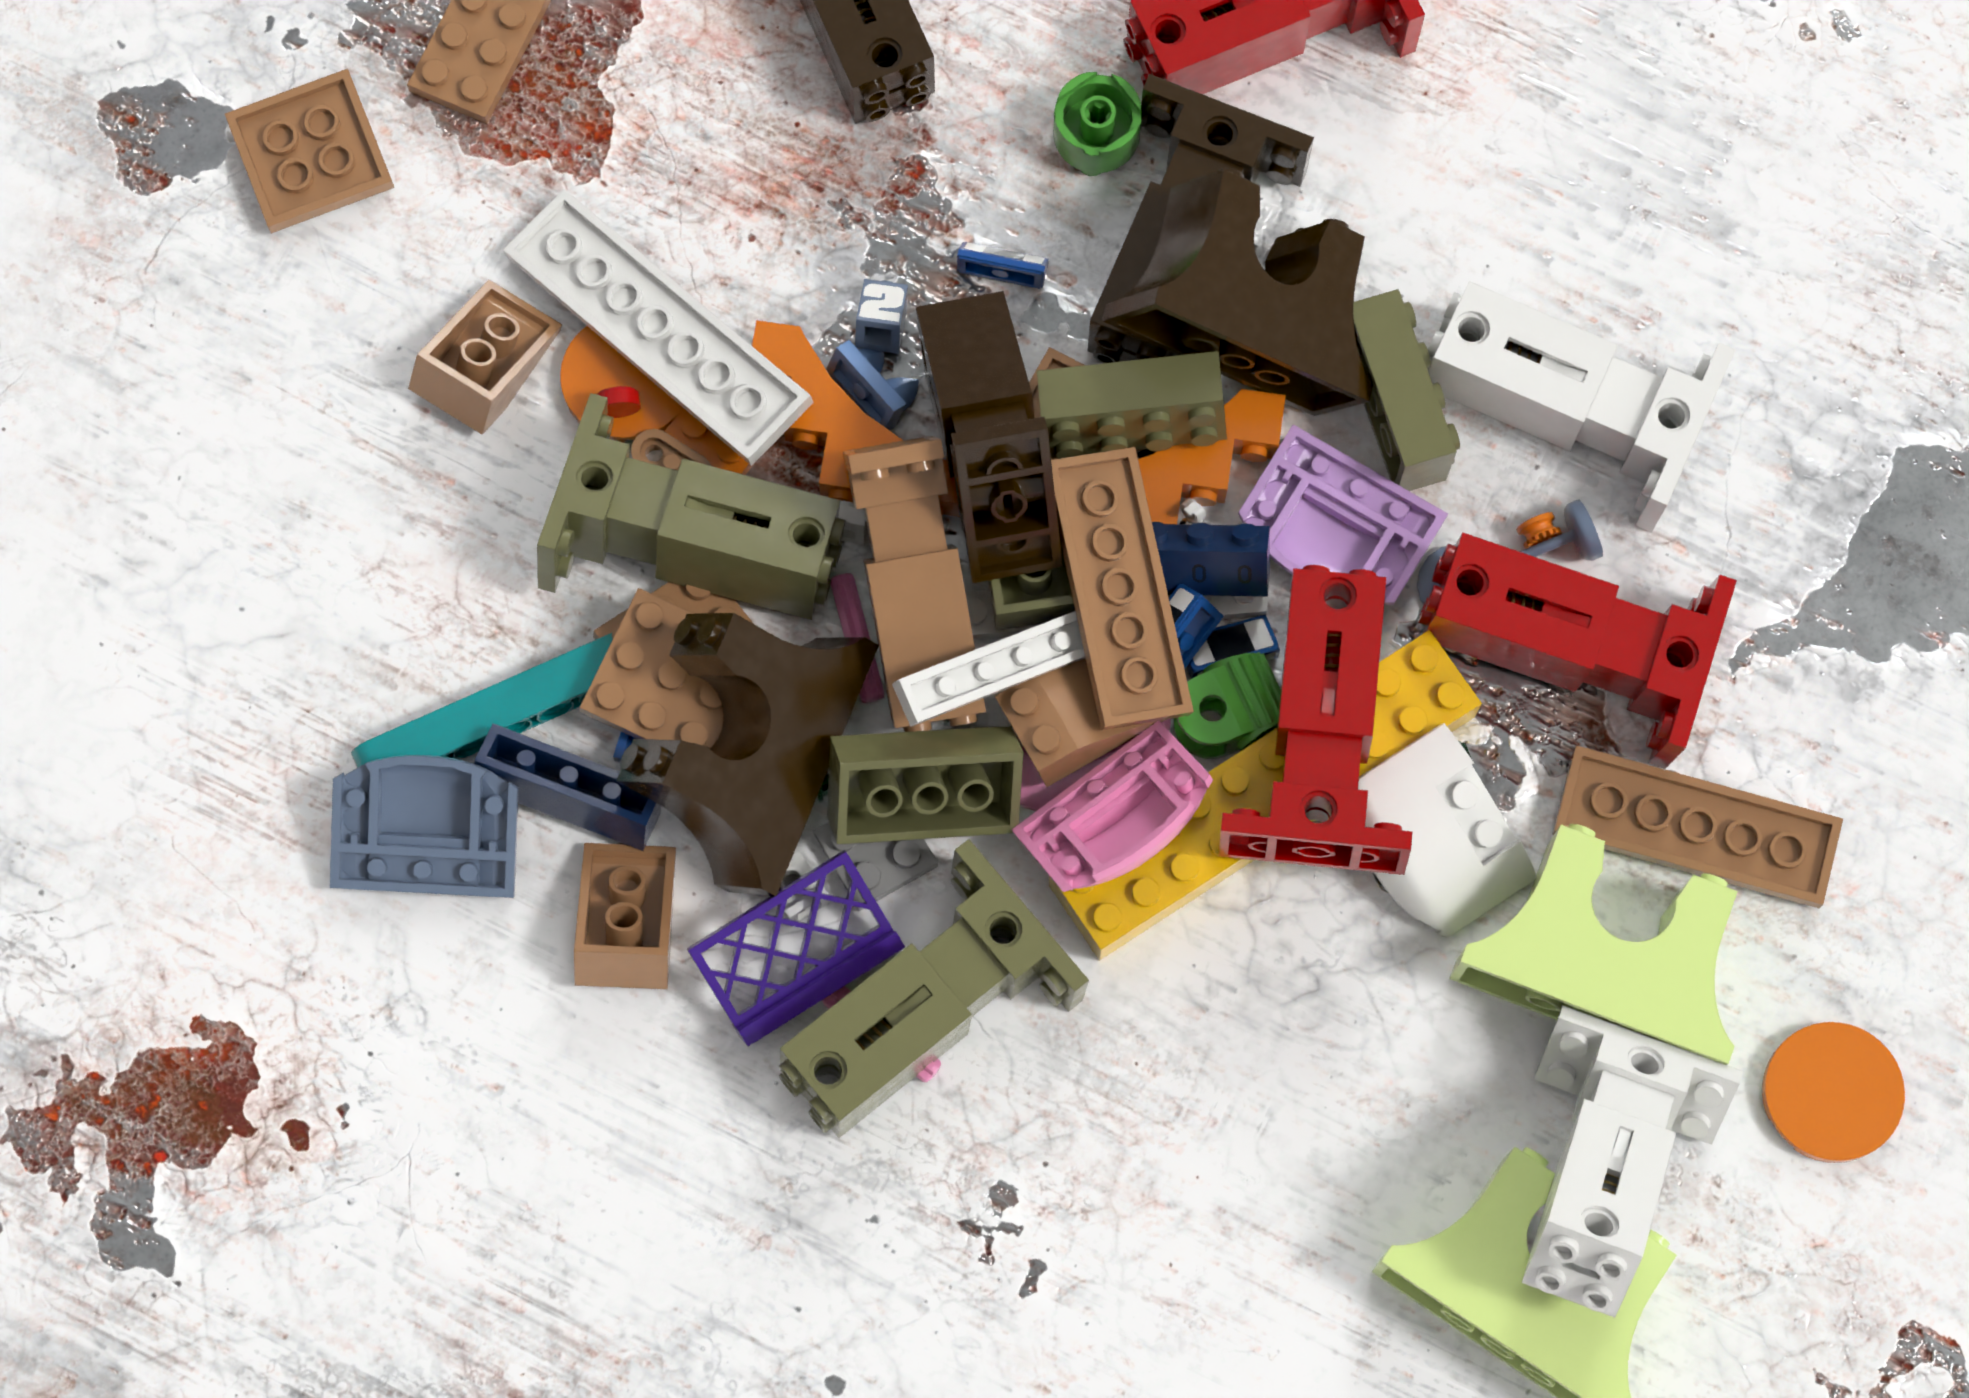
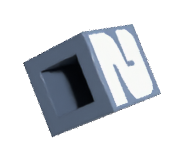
[855,279,908,354]

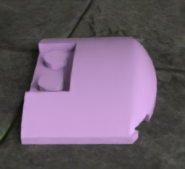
[1238,424,1448,605]

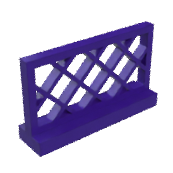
[687,850,905,1047]

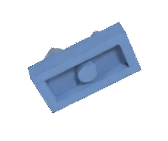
[826,340,919,430]

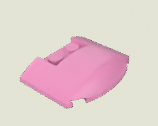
[1012,721,1213,892]

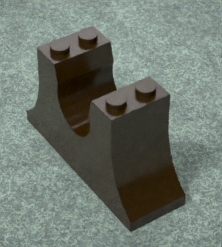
[1102,168,1373,416]
[616,613,879,897]

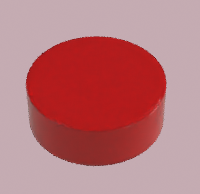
[596,386,641,418]

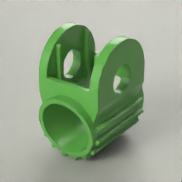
[1174,652,1281,759]

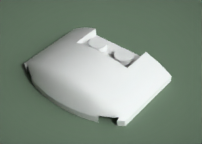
[1358,723,1537,938]

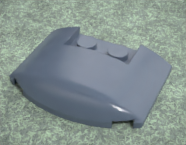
[330,755,519,898]

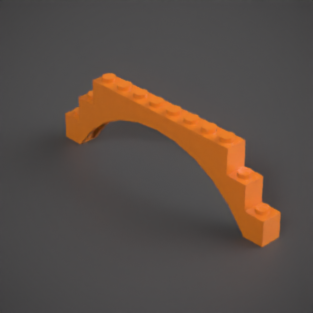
[752,320,1286,524]

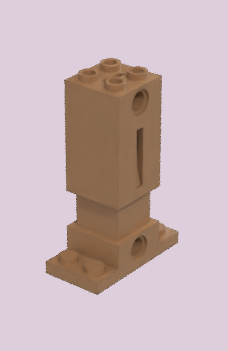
[843,436,986,732]

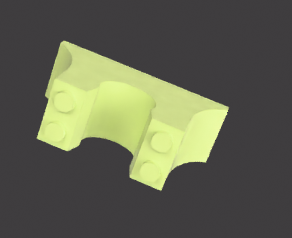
[1449,824,1738,1065]
[1372,1147,1677,1398]

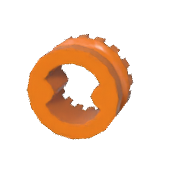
[1516,512,1562,549]

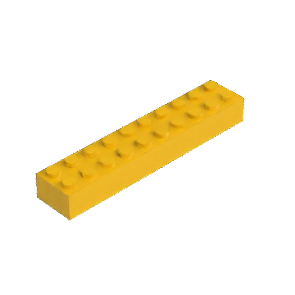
[1049,630,1482,961]

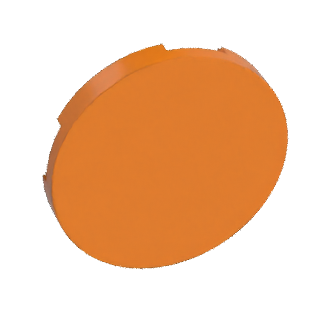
[560,326,683,443]
[1762,1022,1905,1163]

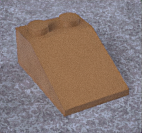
[408,279,562,435]
[995,658,1164,787]
[574,843,676,990]

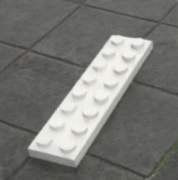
[503,189,814,466]

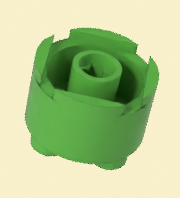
[1053,72,1142,176]

